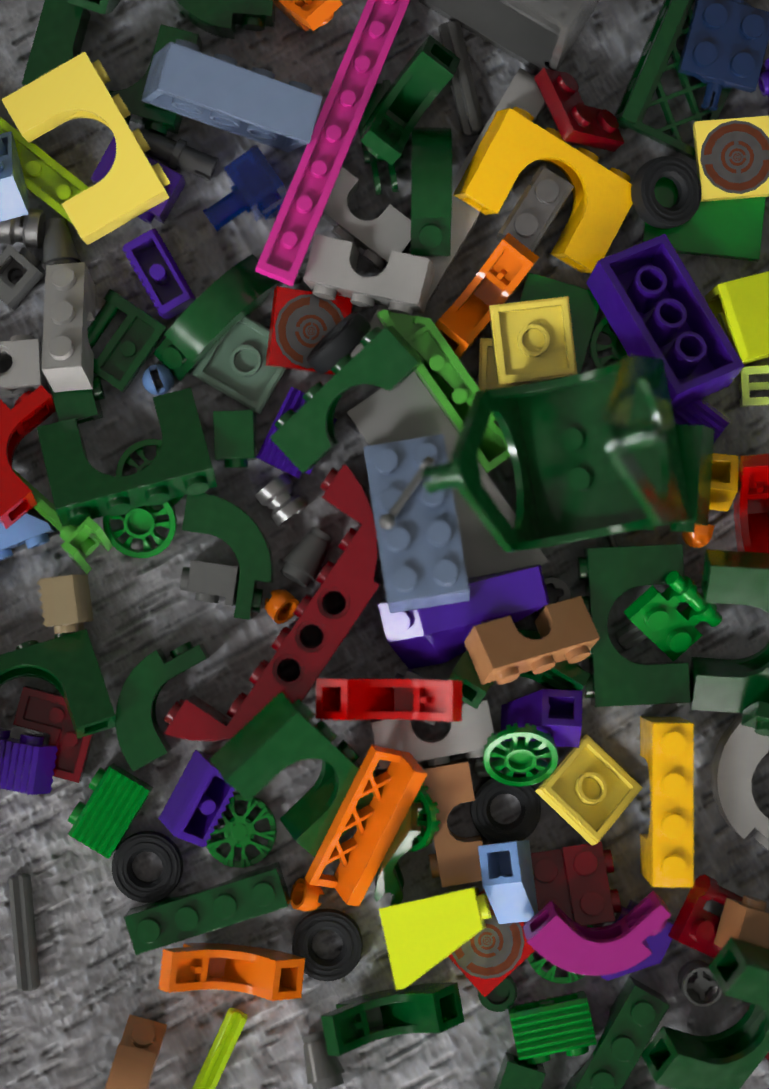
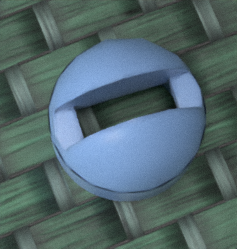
[142,364,175,396]

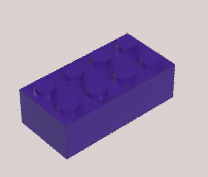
[586,234,744,410]

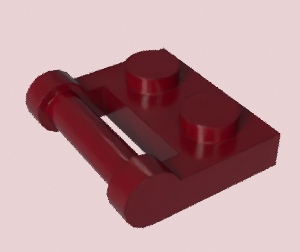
[668,874,743,958]

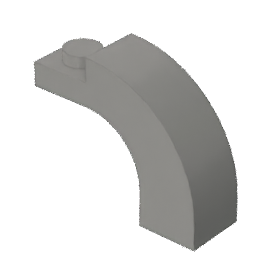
[711,713,769,851]

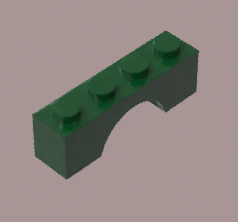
[270,325,425,473]
[124,862,290,955]
[564,976,670,1089]

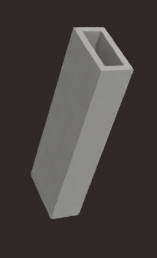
[347,371,548,578]

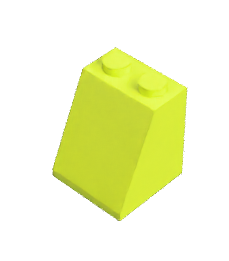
[705,271,769,365]
[379,888,492,990]

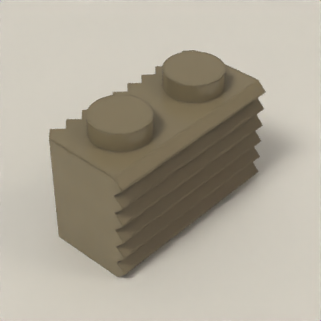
[37,574,94,634]

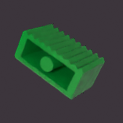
[68,763,153,859]
[508,991,597,1065]

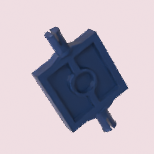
[677,0,769,111]

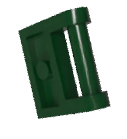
[87,289,168,393]

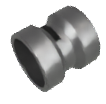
[0,208,46,249]
[255,473,309,527]

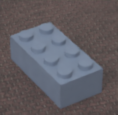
[141,40,322,152]
[363,434,470,613]

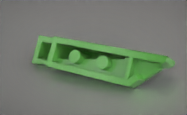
[377,309,510,473]

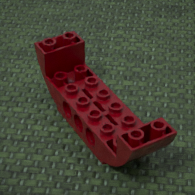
[164,464,380,741]

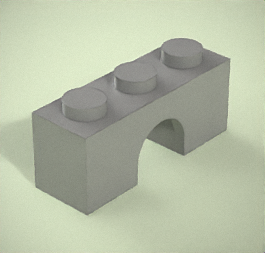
[320,167,411,270]
[303,234,435,315]
[41,262,96,392]
[370,697,494,769]

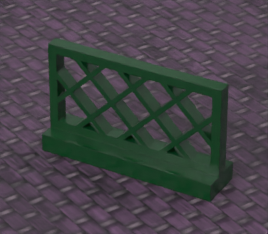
[614,0,731,160]

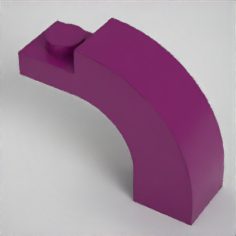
[523,890,672,976]

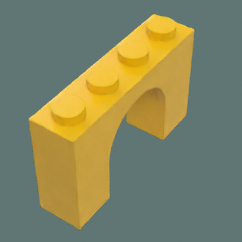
[453,107,633,273]
[640,717,694,887]

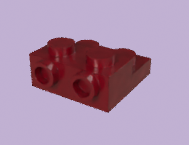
[531,841,621,926]

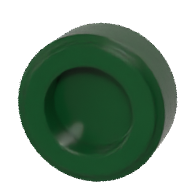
[478,975,517,1012]

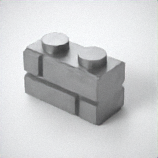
[496,165,574,253]

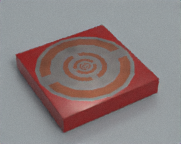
[265,286,353,376]
[448,889,535,997]

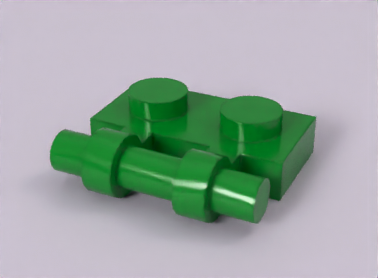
[623,571,722,662]

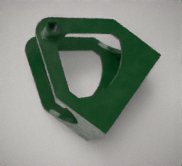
[422,355,693,553]

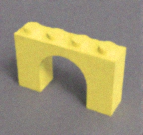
[1,52,171,245]

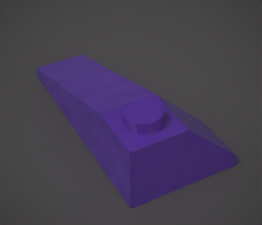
[378,564,550,669]

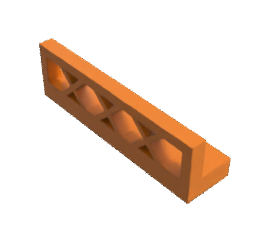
[305,745,427,907]

